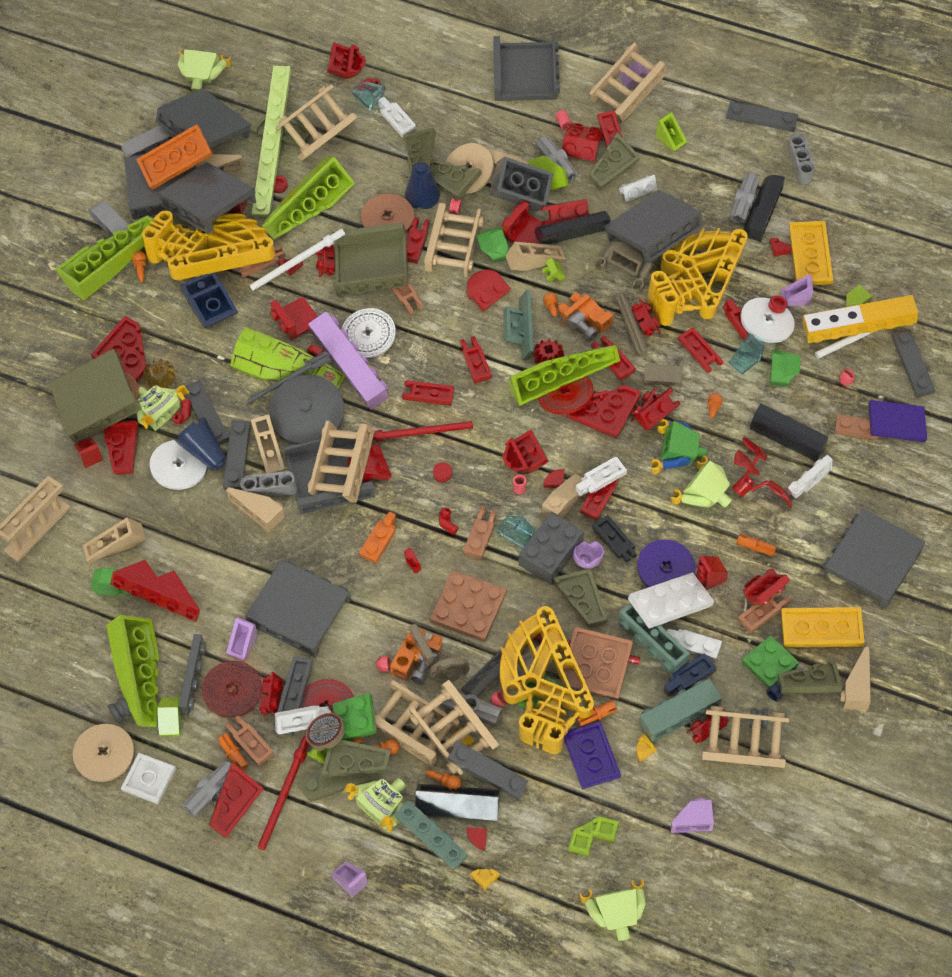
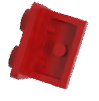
[562,123,603,162]
[502,200,543,244]
[270,297,318,340]

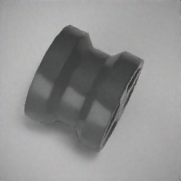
[108,697,132,722]
[750,708,768,729]

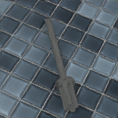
[247,351,331,404]

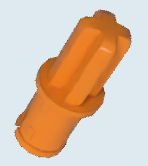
[737,533,776,556]
[577,700,617,727]
[218,733,249,771]

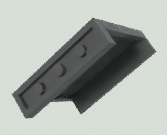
[493,35,560,101]
[155,88,251,149]
[124,155,197,219]
[159,162,257,234]
[605,190,704,263]
[284,430,375,515]
[822,509,925,610]
[245,560,351,657]

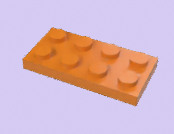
[136,124,213,190]

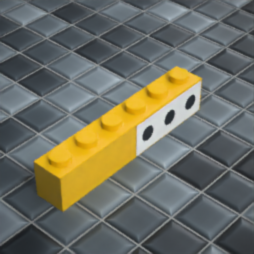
[803,295,918,343]

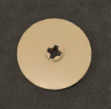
[446,143,494,194]
[73,724,134,782]

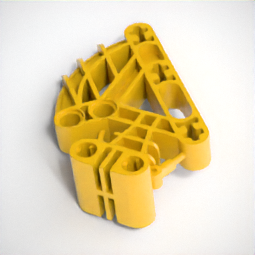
[142,211,275,280]
[646,228,748,326]
[500,606,594,754]

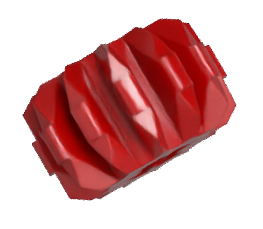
[533,338,564,364]

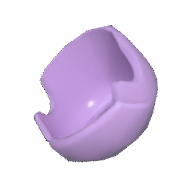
[572,541,604,569]

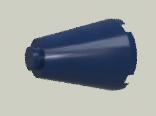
[405,162,440,209]
[175,417,226,470]

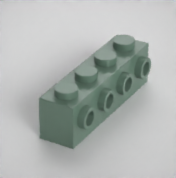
[619,603,690,674]
[639,679,722,743]

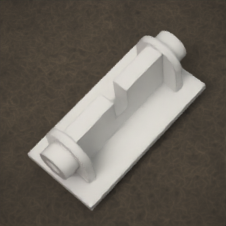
[619,175,657,202]

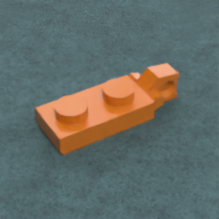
[359,512,397,563]

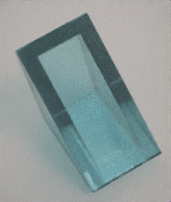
[351,81,386,110]
[728,333,764,374]
[496,516,536,548]

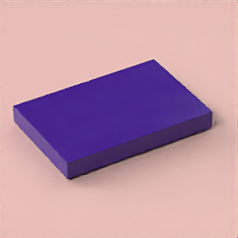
[868,400,927,442]
[564,721,621,790]

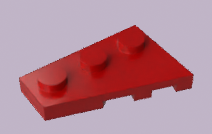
[104,421,139,475]
[209,763,264,838]

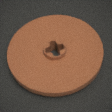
[361,194,414,232]

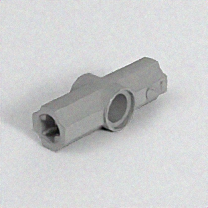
[536,136,578,183]
[730,173,760,224]
[440,693,502,726]
[182,761,231,818]

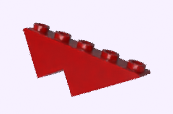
[110,560,200,622]

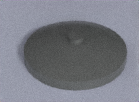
[269,374,345,444]

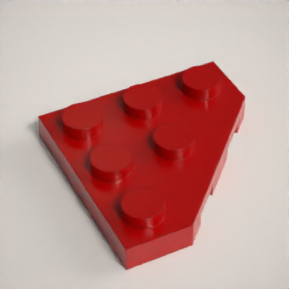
[91,316,147,382]
[566,385,642,439]

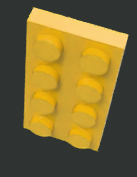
[789,221,833,285]
[781,607,865,648]

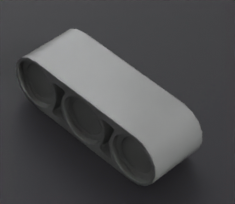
[122,126,173,158]
[788,133,815,184]
[89,200,128,237]
[240,471,299,497]

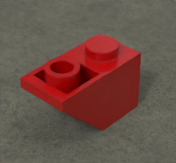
[695,556,728,590]

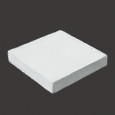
[121,753,176,805]

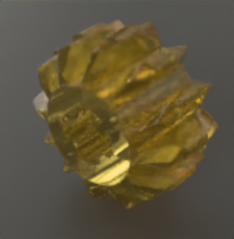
[143,359,176,388]

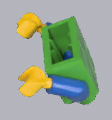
[651,419,707,474]

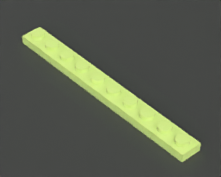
[252,66,291,218]

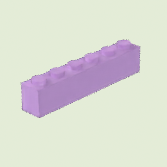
[309,312,389,409]

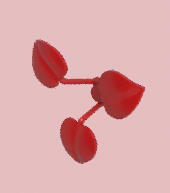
[732,437,792,509]

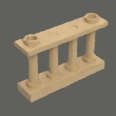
[589,42,668,123]
[275,84,357,162]
[424,203,484,278]
[308,421,374,503]
[0,476,71,562]
[375,680,460,767]
[409,680,499,776]
[701,706,789,768]

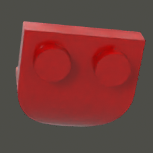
[327,42,366,79]
[466,270,511,312]
[502,429,549,474]
[347,444,392,483]
[742,568,790,605]

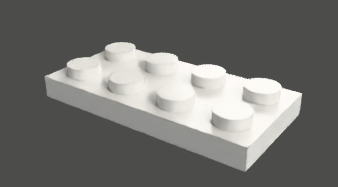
[628,572,715,628]

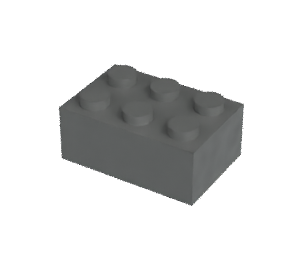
[489,157,553,211]
[519,512,584,585]

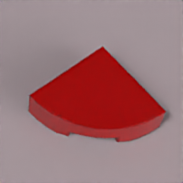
[769,238,792,256]
[277,258,303,276]
[544,469,565,488]
[404,547,421,574]
[466,827,487,851]

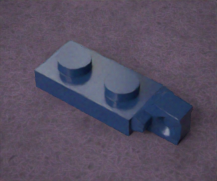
[663,653,717,697]

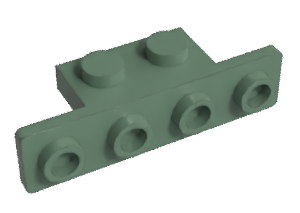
[503,290,535,360]
[395,801,467,870]

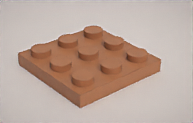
[430,570,507,642]
[560,627,633,700]

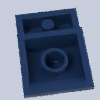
[181,273,238,328]

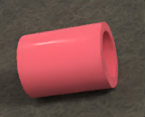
[555,110,572,130]
[513,474,526,495]

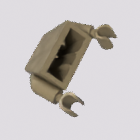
[595,240,652,292]

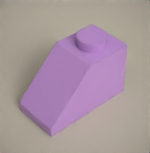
[671,798,714,833]

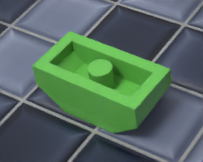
[476,226,509,263]
[770,350,801,386]
[91,568,130,596]

